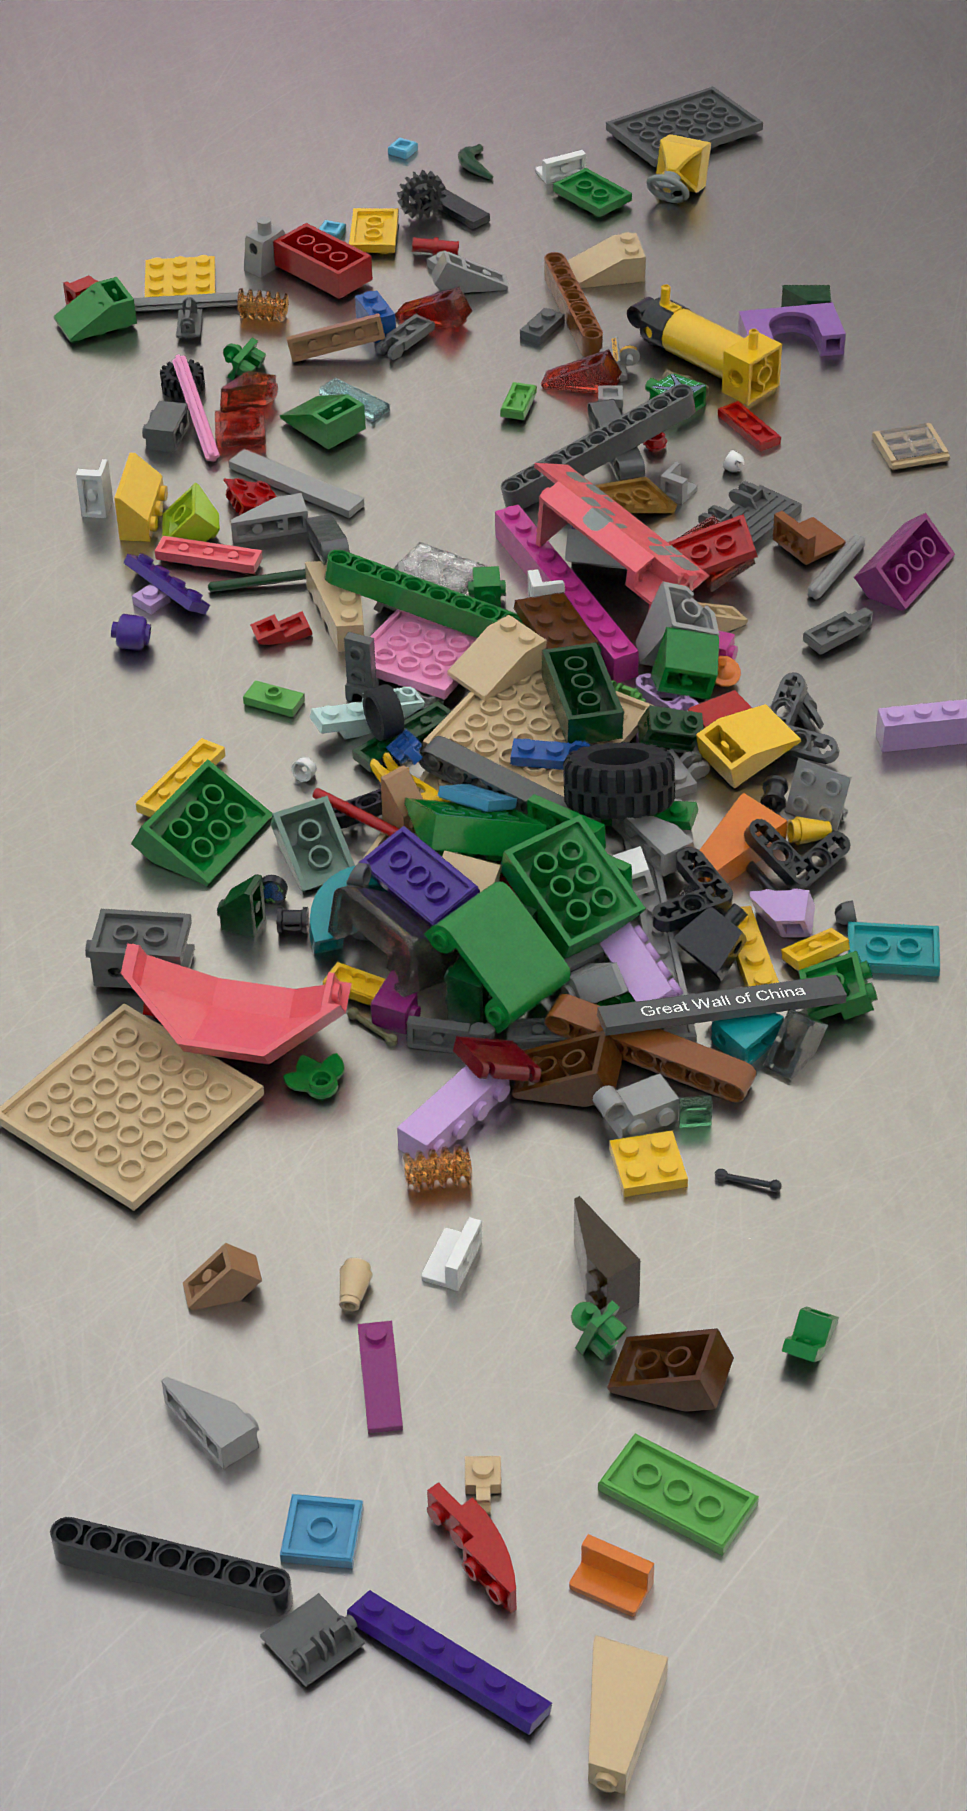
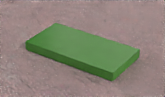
[598,1433,759,1556]

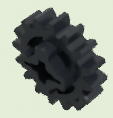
[397,170,446,220]

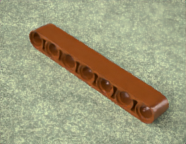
[544,252,603,359]
[545,994,757,1103]

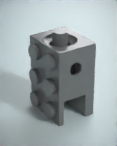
[85,909,195,988]

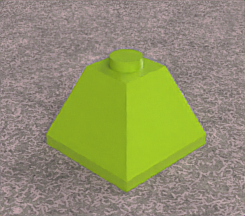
[162,482,220,542]

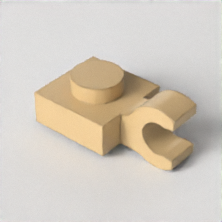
[465,1456,501,1514]

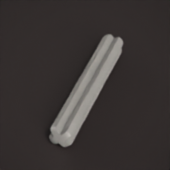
[807,534,865,600]

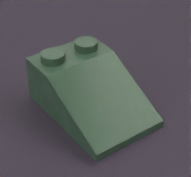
[271,796,355,893]

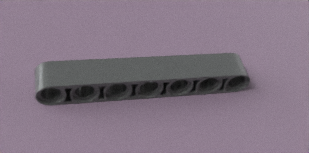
[419,736,602,823]

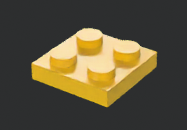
[609,1130,688,1197]

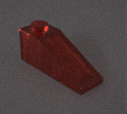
[395,286,473,328]
[541,349,622,393]
[220,371,278,413]

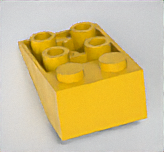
[696,704,801,789]

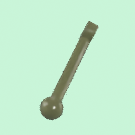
[347,1008,398,1047]

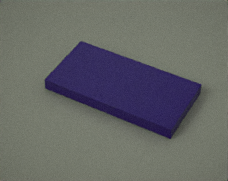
[358,826,480,927]

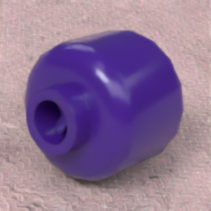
[111,614,151,651]

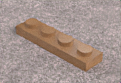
[286,313,386,362]

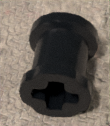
[760,775,788,813]
[276,907,309,934]

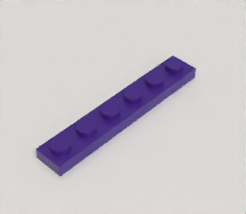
[346,1590,552,1735]

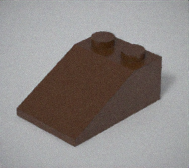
[512,1031,623,1107]
[607,1328,734,1411]

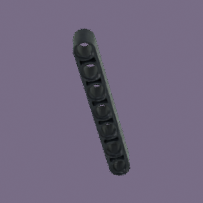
[50,1517,293,1617]

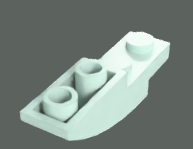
[310,686,425,739]

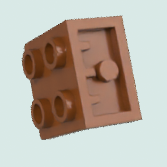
[773,511,846,565]

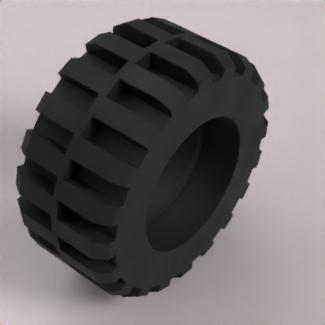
[563,742,675,820]

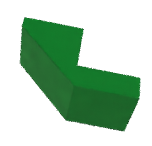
[782,1306,839,1362]

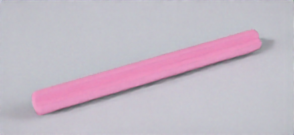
[172,354,220,463]

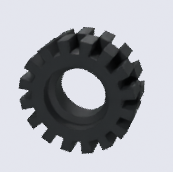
[160,359,205,400]

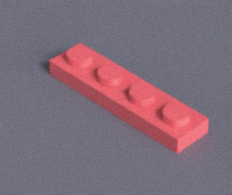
[154,536,263,574]

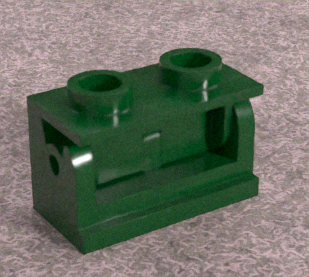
[638,705,704,753]

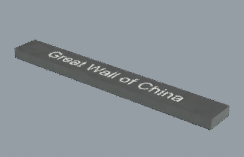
[597,975,847,1036]

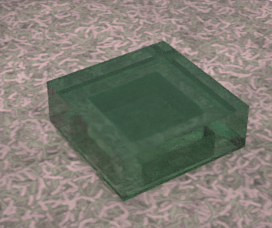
[678,1095,713,1128]

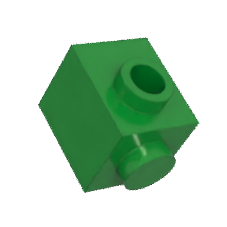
[468,566,506,607]

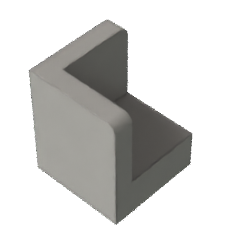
[660,462,697,505]

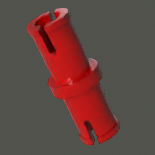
[412,237,459,256]

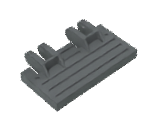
[698,481,802,549]

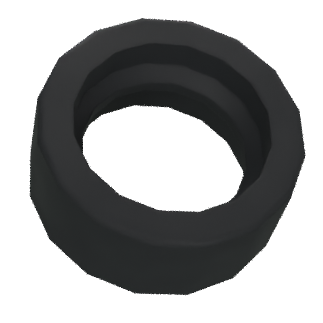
[363,684,405,741]

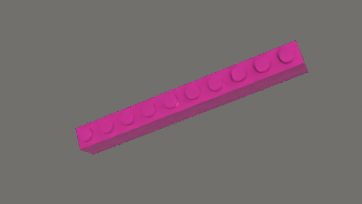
[495,505,639,683]

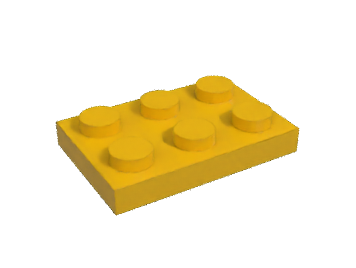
[349,208,399,254]

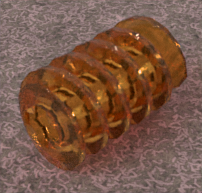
[237,288,289,323]
[402,1144,473,1193]

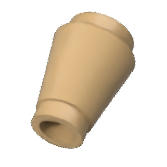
[339,1258,373,1311]

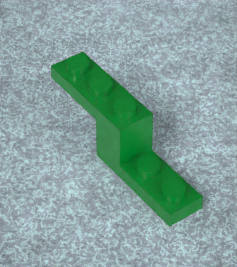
[527,794,633,888]

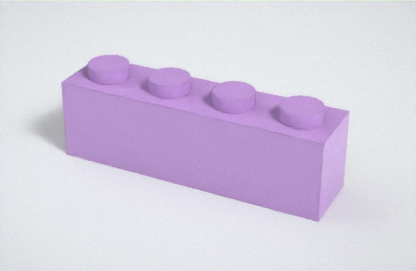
[876,699,967,752]
[600,922,684,1002]
[397,1065,510,1167]

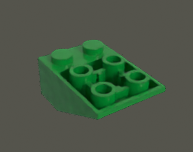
[54,277,137,342]
[280,394,366,449]

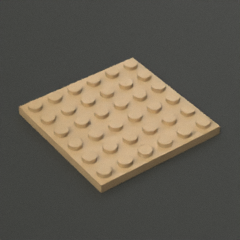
[423,669,654,797]
[0,1003,264,1211]

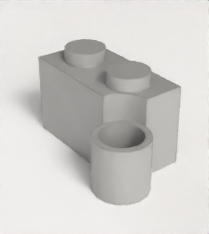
[592,1073,679,1139]

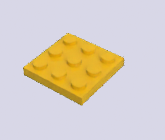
[145,255,215,297]

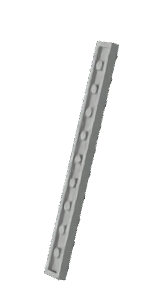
[622,837,697,1043]

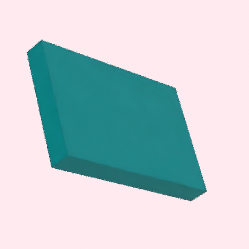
[847,922,940,976]

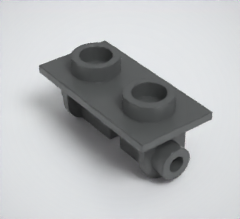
[176,297,202,339]

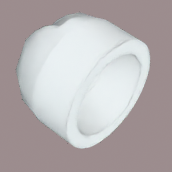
[723,450,744,472]
[291,757,317,782]

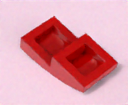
[250,611,313,645]

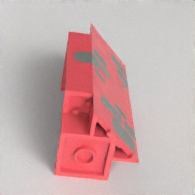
[534,463,710,612]

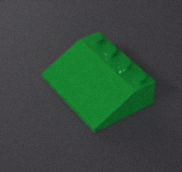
[131,759,272,886]
[404,798,546,861]
[500,815,646,959]

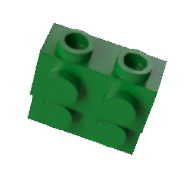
[799,951,878,1022]

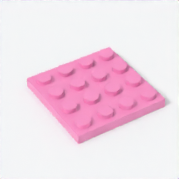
[370,609,477,699]

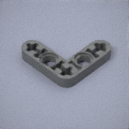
[770,672,840,764]

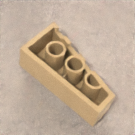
[305,561,364,652]

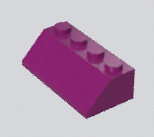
[854,512,955,611]

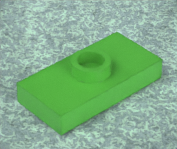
[500,382,537,420]
[243,680,305,717]

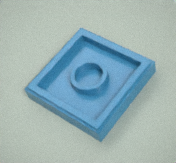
[437,784,517,812]
[280,1494,364,1569]

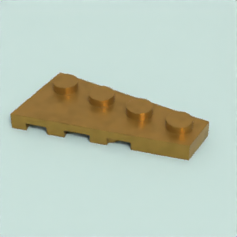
[595,477,677,513]

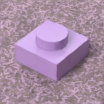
[132,584,170,615]

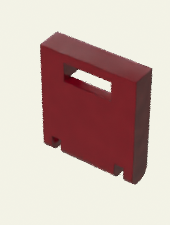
[453,1036,541,1083]

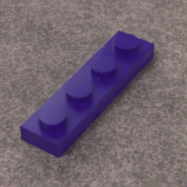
[123,553,210,614]

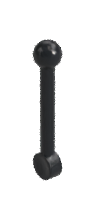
[715,1168,782,1192]

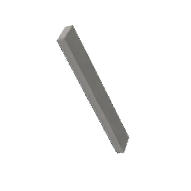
[228,449,365,518]

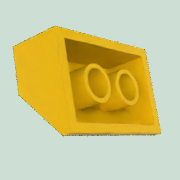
[114,453,168,542]

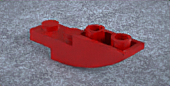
[427,1482,517,1613]

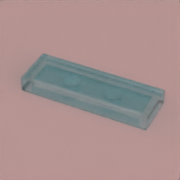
[319,378,390,422]

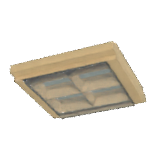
[872,423,950,470]

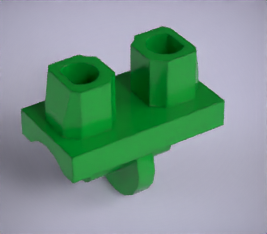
[223,337,266,381]
[571,1300,627,1360]

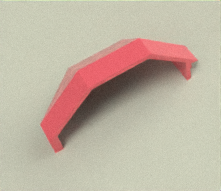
[121,943,352,1064]

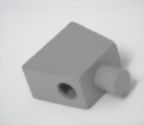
[244,216,285,278]

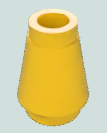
[786,816,832,845]

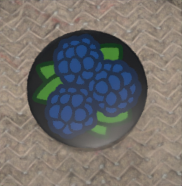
[262,875,288,905]

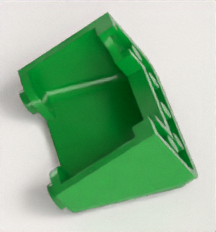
[424,882,571,1034]

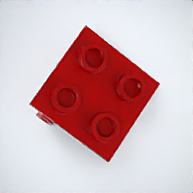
[223,478,277,515]

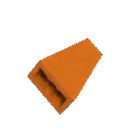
[693,793,787,893]

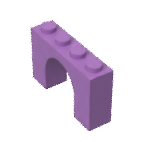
[738,302,846,357]

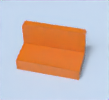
[569,1534,654,1617]

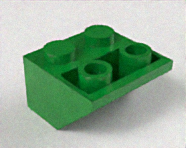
[651,627,719,700]

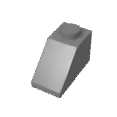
[561,962,628,1003]

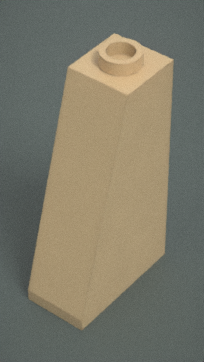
[588,1635,668,1794]

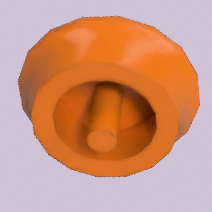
[715,656,741,687]

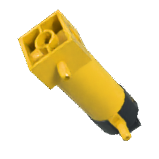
[627,284,782,406]

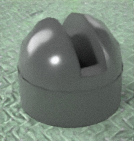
[834,900,857,925]

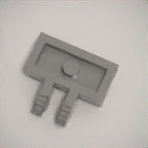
[667,749,710,798]

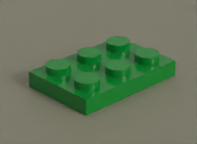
[553,168,632,217]

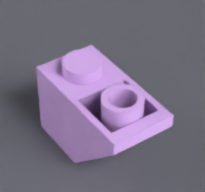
[750,889,815,937]

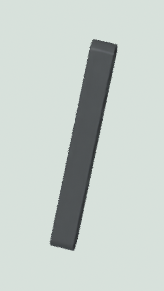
[501,384,696,510]

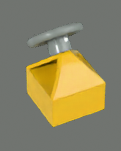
[646,134,711,203]

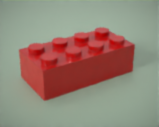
[273,223,373,299]

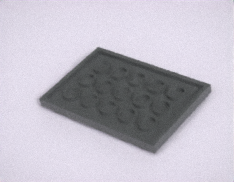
[606,86,763,167]

